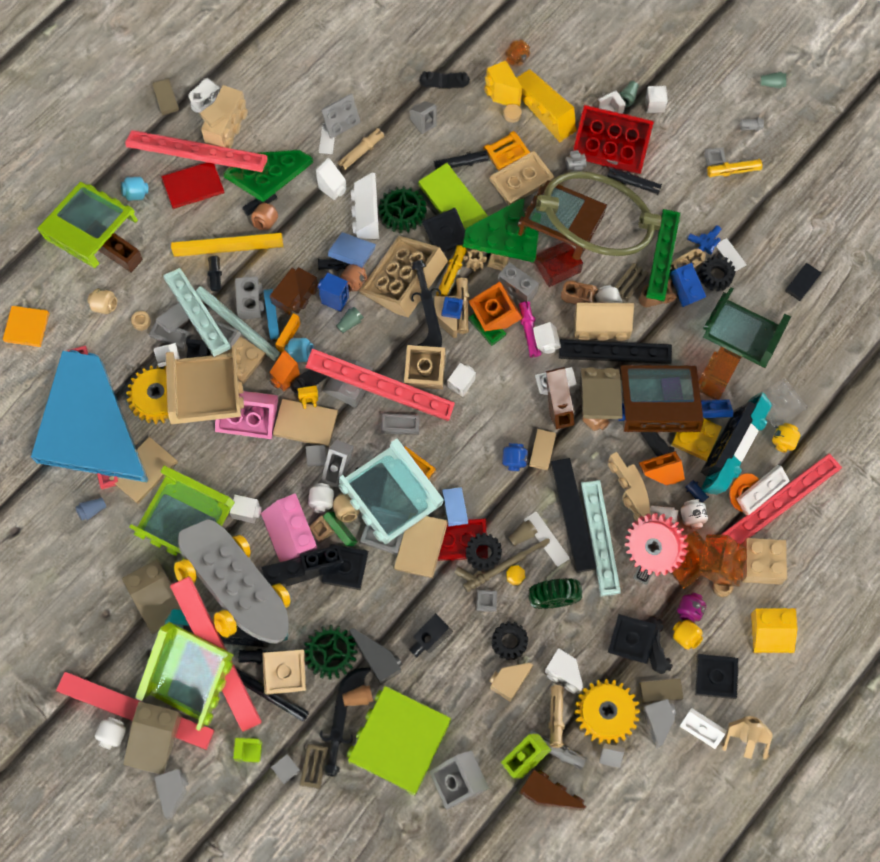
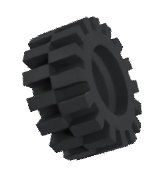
[700,255,736,291]
[466,533,502,571]
[492,621,528,660]

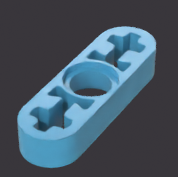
[263,288,280,340]

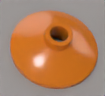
[729,473,759,512]

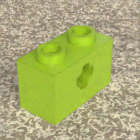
[501,734,551,778]

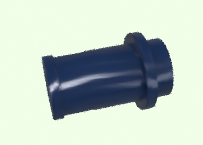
[685,480,709,503]

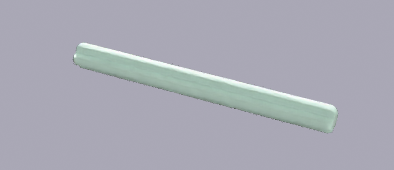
[195,286,280,361]

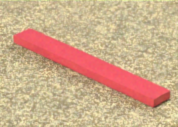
[125,130,268,172]
[305,349,455,421]
[711,453,842,558]
[170,576,262,732]
[56,672,215,750]

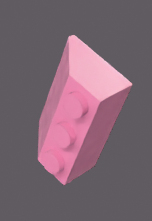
[215,391,278,439]
[261,493,318,562]

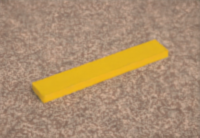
[171,233,284,257]

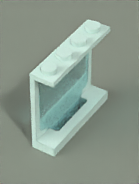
[338,439,444,545]

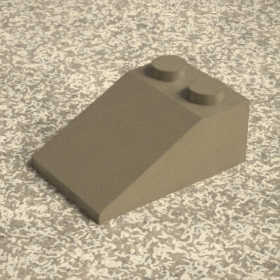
[579,367,622,419]
[122,559,182,635]
[123,701,182,775]

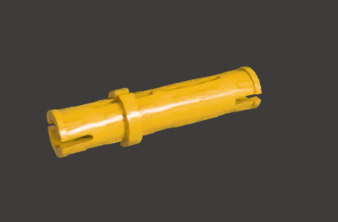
[707,159,762,178]
[436,245,467,296]

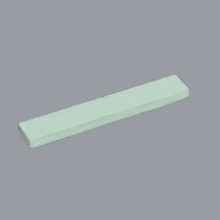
[163,268,231,357]
[580,480,621,596]

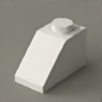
[316,158,346,200]

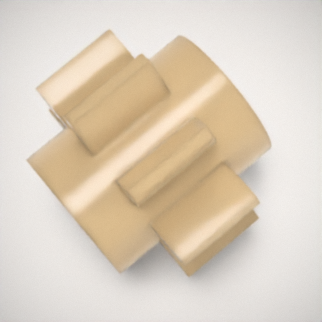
[464,249,487,271]

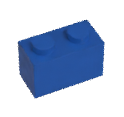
[669,263,706,307]
[318,272,349,312]

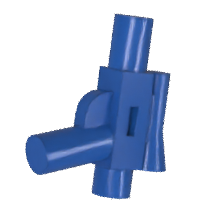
[687,225,721,255]

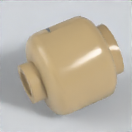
[88,288,117,314]
[333,493,360,523]

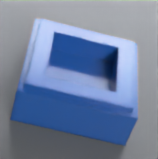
[442,297,463,319]

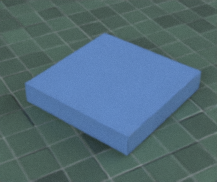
[328,232,376,268]

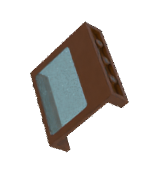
[518,180,607,260]
[620,365,704,432]

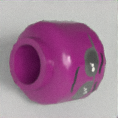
[677,592,707,623]

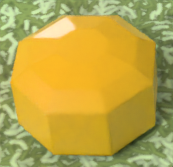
[506,565,525,586]

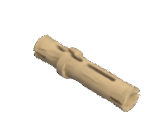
[338,128,384,171]
[455,278,470,334]
[548,685,565,748]

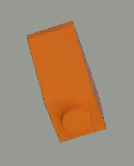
[269,350,300,391]
[639,451,685,486]

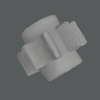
[565,150,586,172]

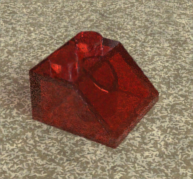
[534,242,583,287]

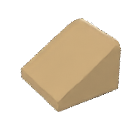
[309,515,335,542]

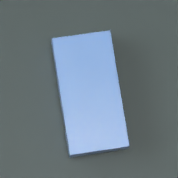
[442,487,468,526]

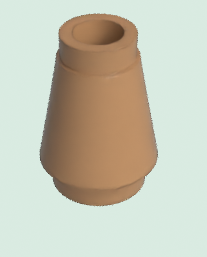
[342,685,373,706]

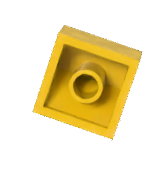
[484,60,522,107]
[751,608,798,653]

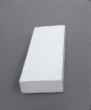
[737,465,789,515]

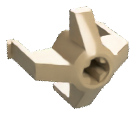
[722,716,772,759]

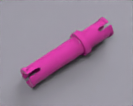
[518,301,541,358]

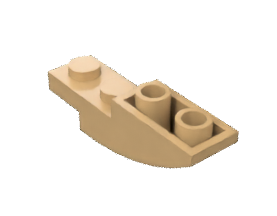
[608,452,650,521]

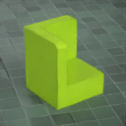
[233,738,262,763]

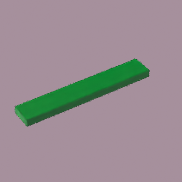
[646,209,681,301]

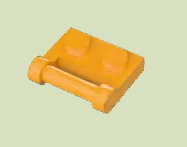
[483,131,530,171]

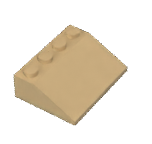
[359,236,448,318]

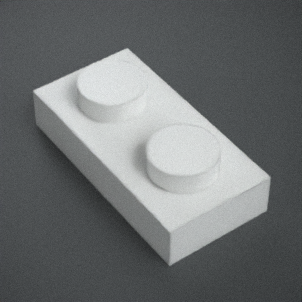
[680,708,727,749]

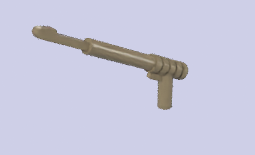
[455,538,550,592]

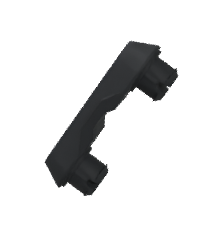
[419,71,470,89]
[291,369,327,394]
[641,432,677,457]
[646,617,673,674]

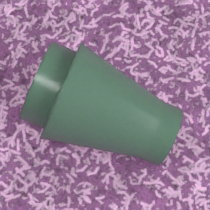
[761,71,786,89]
[619,81,639,107]
[336,307,364,334]

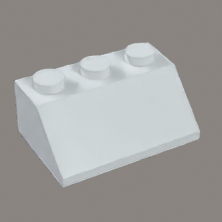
[351,173,379,240]

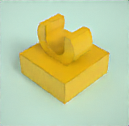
[298,386,318,409]

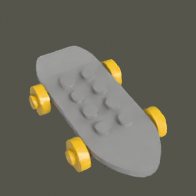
[174,520,290,643]

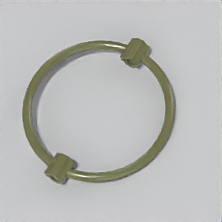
[536,171,662,256]

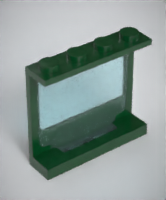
[703,287,791,368]

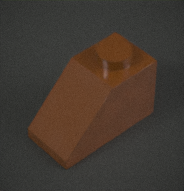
[270,268,301,315]

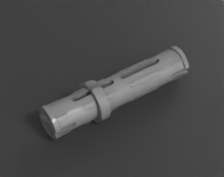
[530,730,587,770]

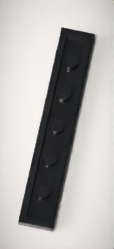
[559,339,672,364]
[551,458,596,573]

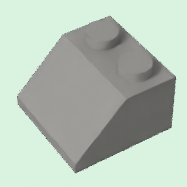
[323,359,374,408]
[429,750,489,810]

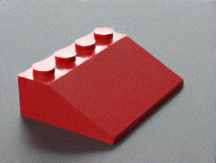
[573,105,654,174]

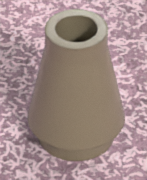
[508,520,538,546]

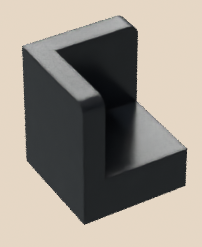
[186,339,211,358]

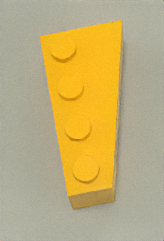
[516,69,576,142]

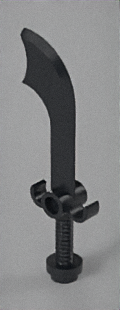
[411,260,442,347]
[320,668,370,777]

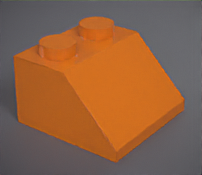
[469,282,522,331]

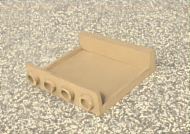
[166,345,244,424]

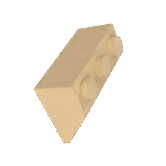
[573,303,634,341]

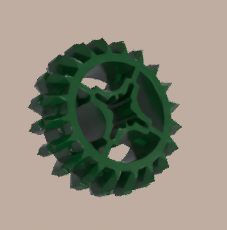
[378,186,427,233]
[528,578,583,609]
[304,625,358,680]

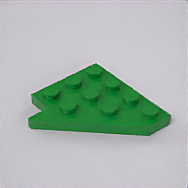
[224,150,313,202]
[463,199,541,263]

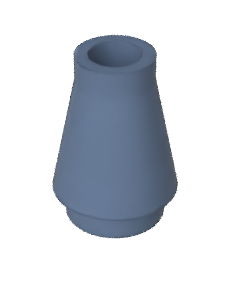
[75,497,107,521]

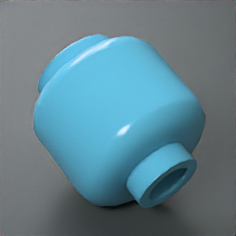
[121,177,148,201]
[285,338,314,362]

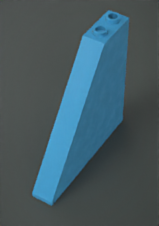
[31,350,148,483]

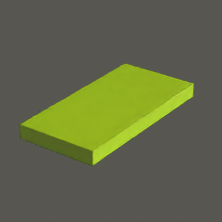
[418,163,488,230]

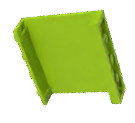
[346,686,451,796]

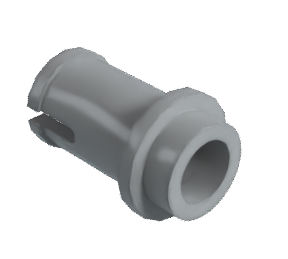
[740,117,763,131]

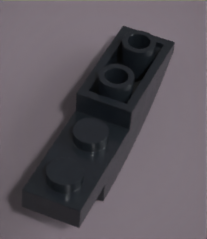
[261,545,344,586]

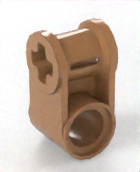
[561,280,598,305]
[639,280,677,307]

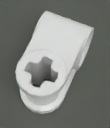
[189,78,221,113]

